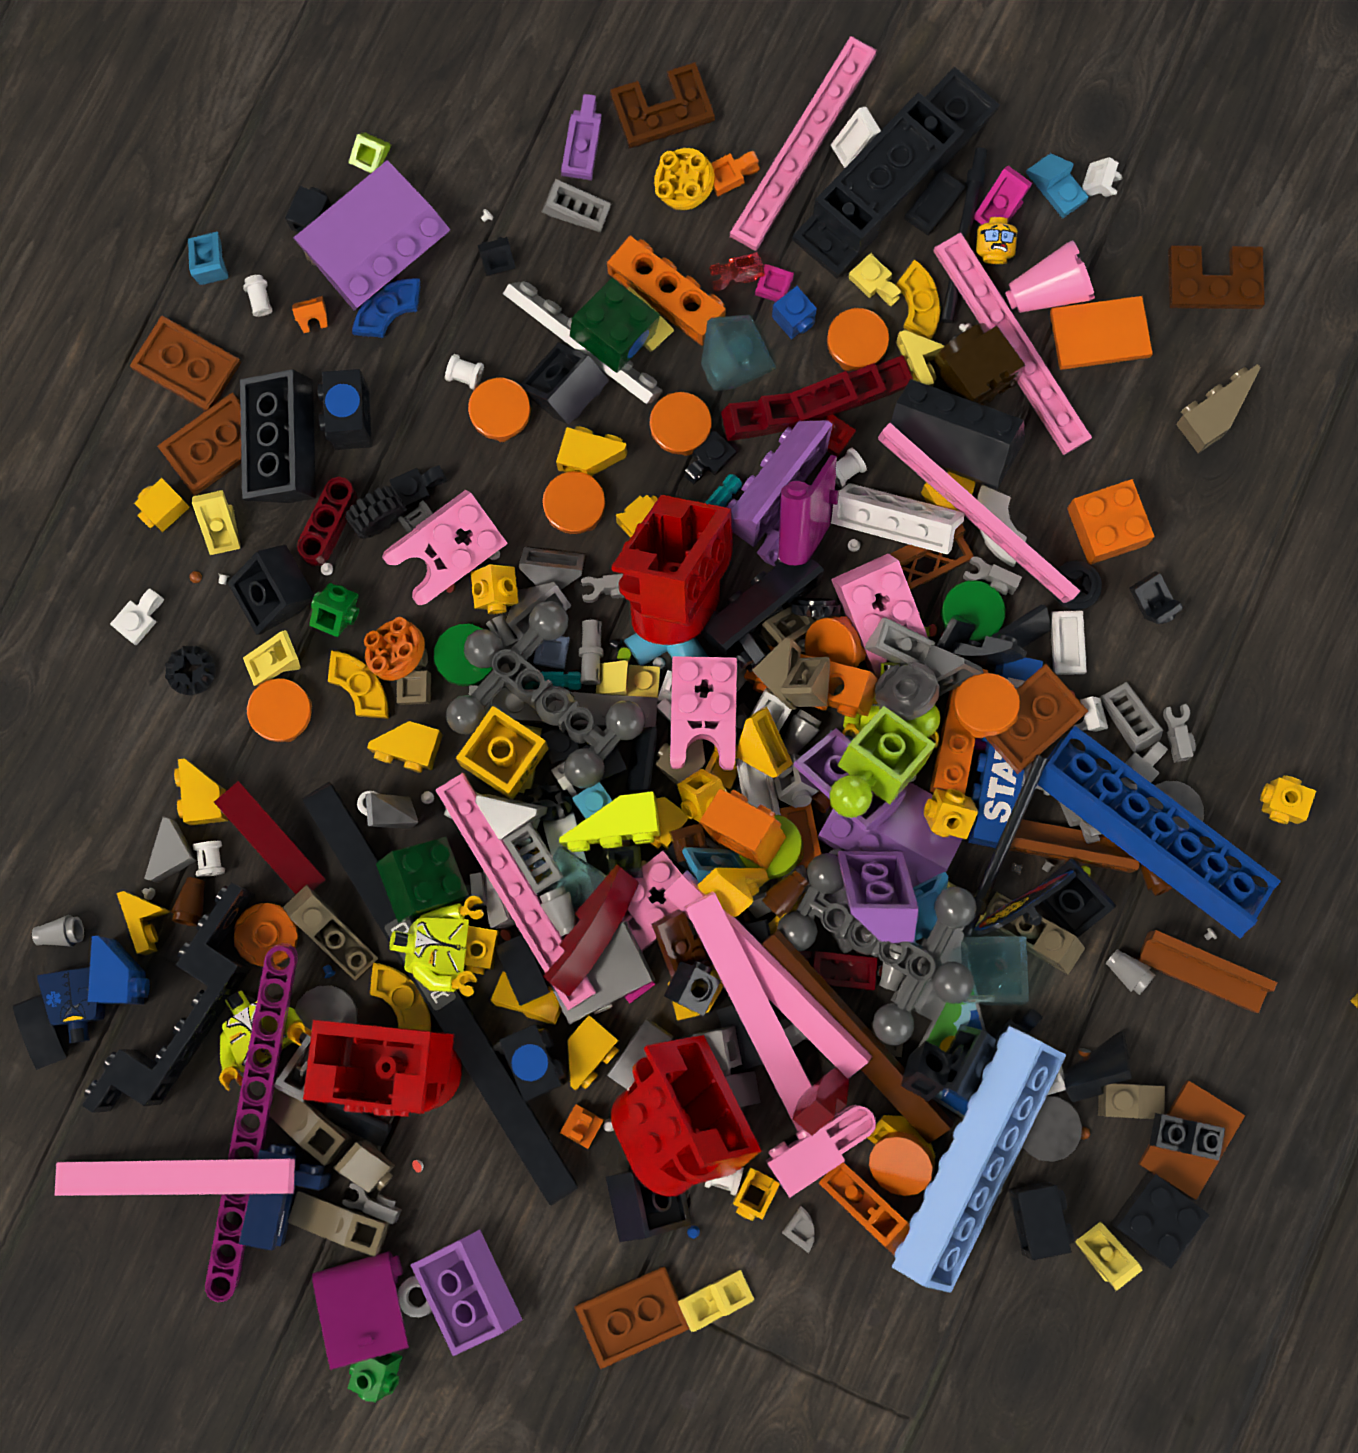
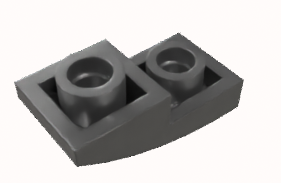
[607,1018,673,1089]

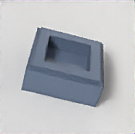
[533,636,570,670]

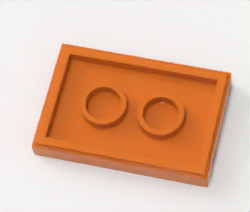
[1050,296,1153,370]

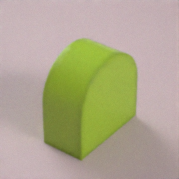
[617,647,631,662]

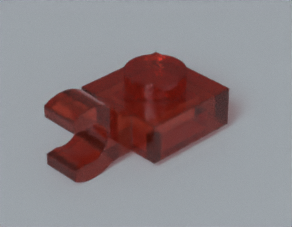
[709,252,765,291]

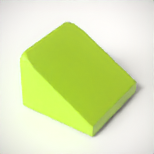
[349,133,391,173]

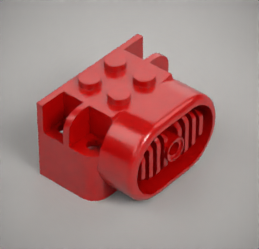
[611,495,733,645]
[303,1020,462,1117]
[611,1035,762,1196]

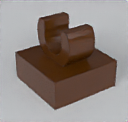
[669,823,708,862]

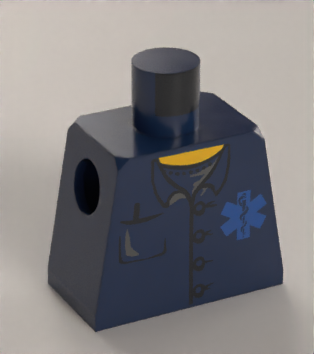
[37,967,105,1043]

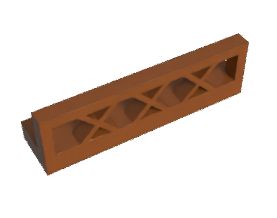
[873,524,974,603]
[1009,819,1140,873]
[1137,930,1277,1013]

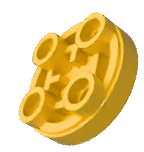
[654,148,715,210]

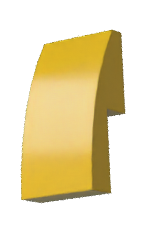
[491,972,562,1025]

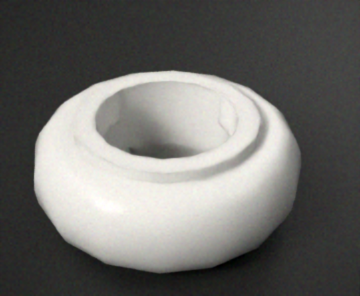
[398,1276,432,1318]

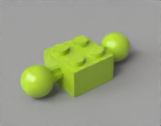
[830,705,940,818]

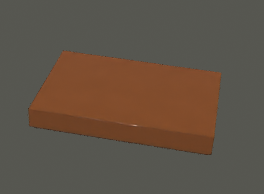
[130,316,242,411]
[158,392,241,496]
[985,664,1088,774]
[1138,1080,1245,1200]
[574,1266,690,1369]

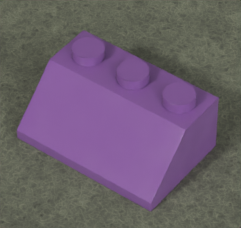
[793,728,907,831]
[838,851,918,943]
[411,1230,522,1356]

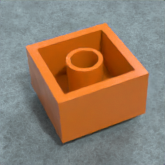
[1067,479,1155,565]
[699,789,786,870]

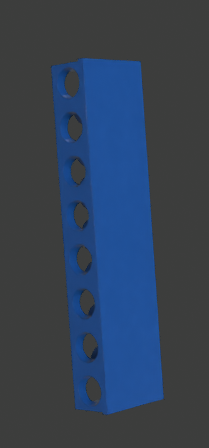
[1037,726,1281,939]

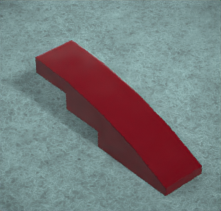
[789,355,914,421]
[214,781,326,894]
[543,864,639,997]
[798,951,877,990]

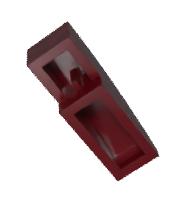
[721,393,825,441]
[792,1067,849,1136]

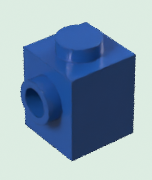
[772,286,817,340]

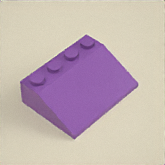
[294,160,450,310]
[726,420,833,547]
[818,782,962,887]

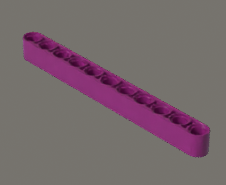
[205,943,298,1302]

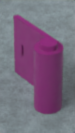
[778,455,839,566]
[312,1251,409,1370]

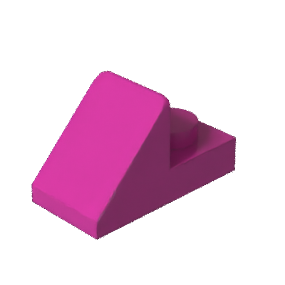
[974,166,1033,225]

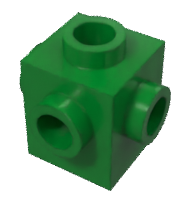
[309,583,359,637]
[347,1352,402,1403]

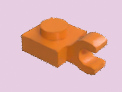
[711,151,760,196]

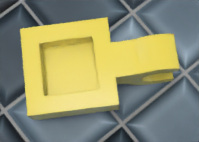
[848,253,901,307]

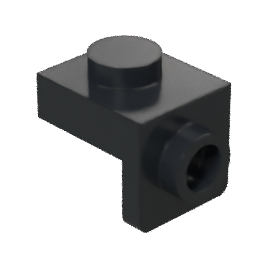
[1129,571,1183,624]

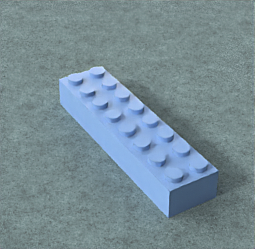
[892,1026,1066,1293]

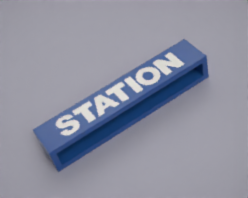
[968,658,1043,848]

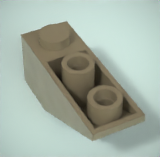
[1176,364,1261,453]
[284,885,378,981]
[984,892,1085,975]
[261,1077,351,1165]
[288,1190,390,1256]

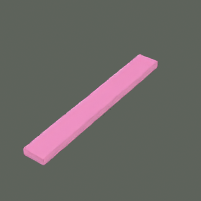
[730,37,877,251]
[933,232,1092,455]
[878,423,1080,603]
[436,773,597,1010]
[664,870,872,1079]
[684,891,811,1132]
[55,1159,295,1196]

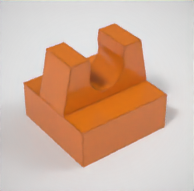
[292,296,328,333]
[560,1104,604,1149]

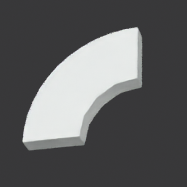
[977,485,1027,567]

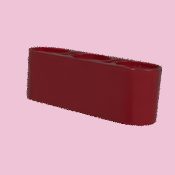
[297,477,357,566]

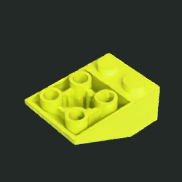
[559,792,661,852]

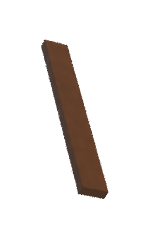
[760,930,954,1144]

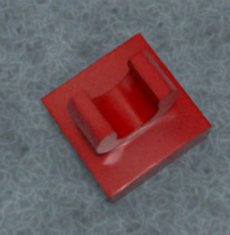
[826,415,856,458]

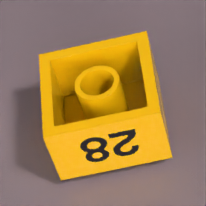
[456,706,549,800]

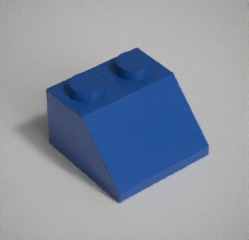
[88,936,150,1005]

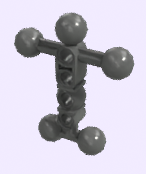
[446,601,646,788]
[777,853,976,1046]

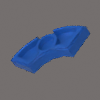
[352,279,421,338]

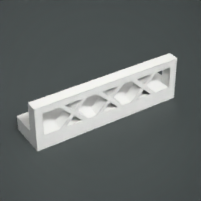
[831,483,965,554]

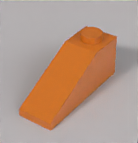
[819,1162,910,1256]

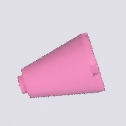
[1005,240,1095,313]

